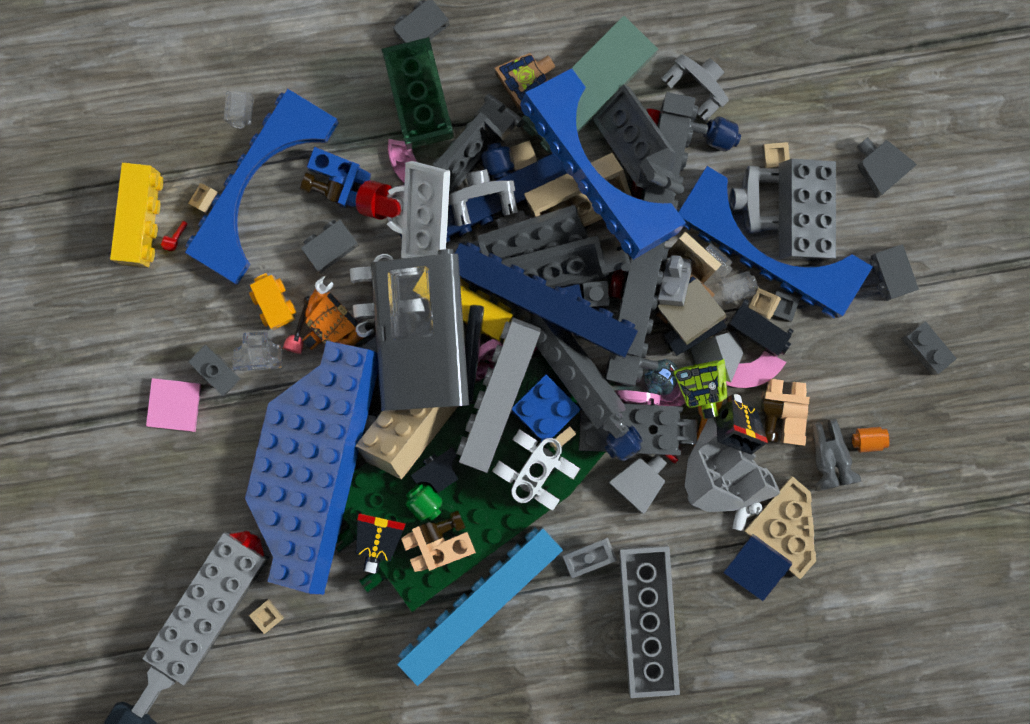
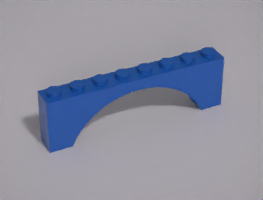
[520,68,686,260]
[185,89,339,285]
[678,166,873,319]

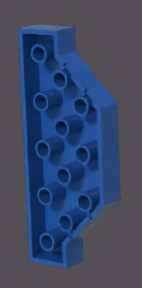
[245,341,378,595]

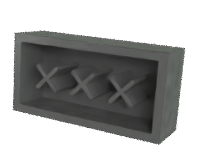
[779,159,836,261]

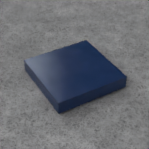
[724,534,793,601]

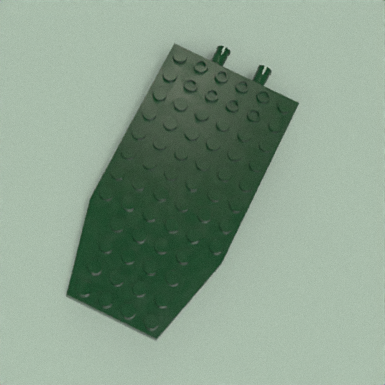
[335,355,605,612]

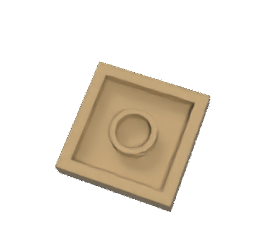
[667,232,722,284]

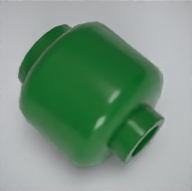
[406,484,442,521]

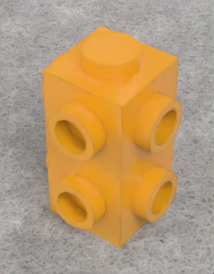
[249,273,296,330]

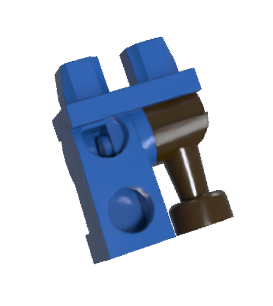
[300,147,371,208]

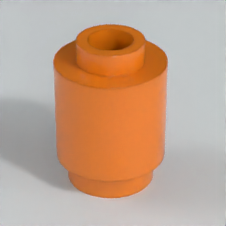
[852,427,889,453]

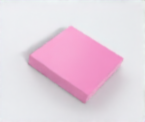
[146,378,201,432]

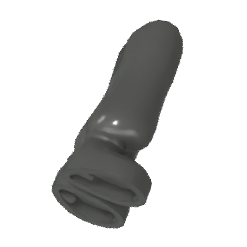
[812,418,862,491]

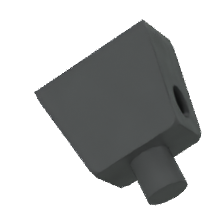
[857,137,917,198]

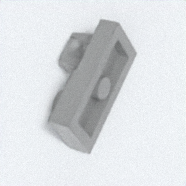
[658,255,693,306]
[563,537,617,578]

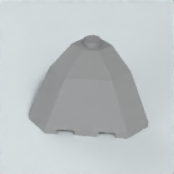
[685,417,780,512]

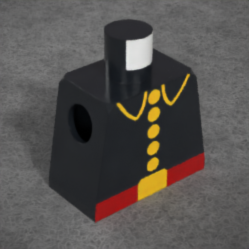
[716,394,768,455]
[356,514,405,574]

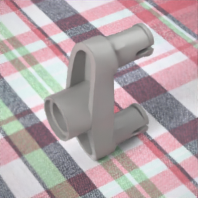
[661,54,729,122]
[730,166,779,233]
[448,169,518,226]

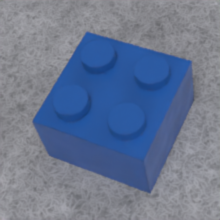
[510,375,581,444]

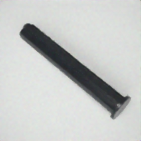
[465,305,484,404]

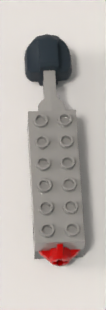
[104,530,270,724]

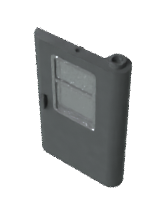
[371,249,469,411]

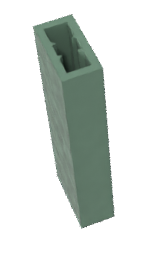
[522,16,658,154]

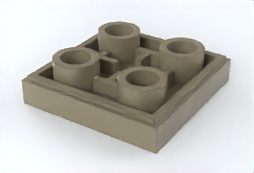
[657,279,726,345]

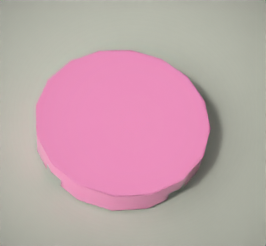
[614,390,661,406]

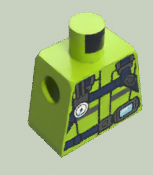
[674,359,727,419]

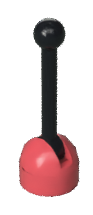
[283,296,310,354]

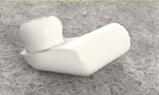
[732,502,762,531]

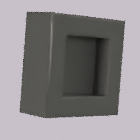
[772,291,800,322]

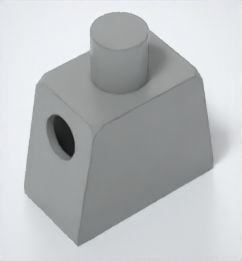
[609,454,667,514]

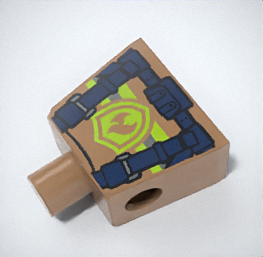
[495,53,555,111]

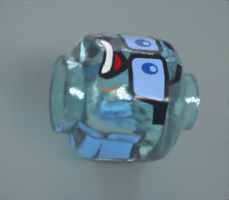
[644,359,678,395]

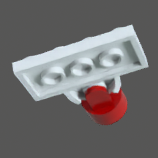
[356,161,450,258]

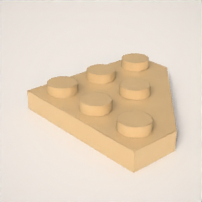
[744,476,816,579]

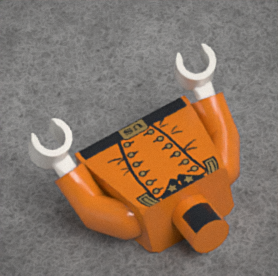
[302,276,374,350]

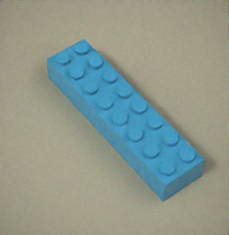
[397,527,563,686]

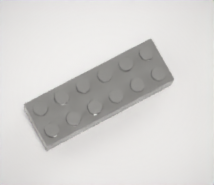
[457,318,540,473]
[619,545,680,698]

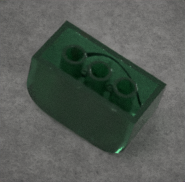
[382,37,454,150]

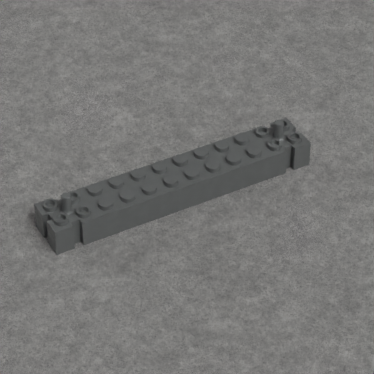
[604,92,708,387]

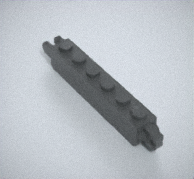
[509,302,629,438]

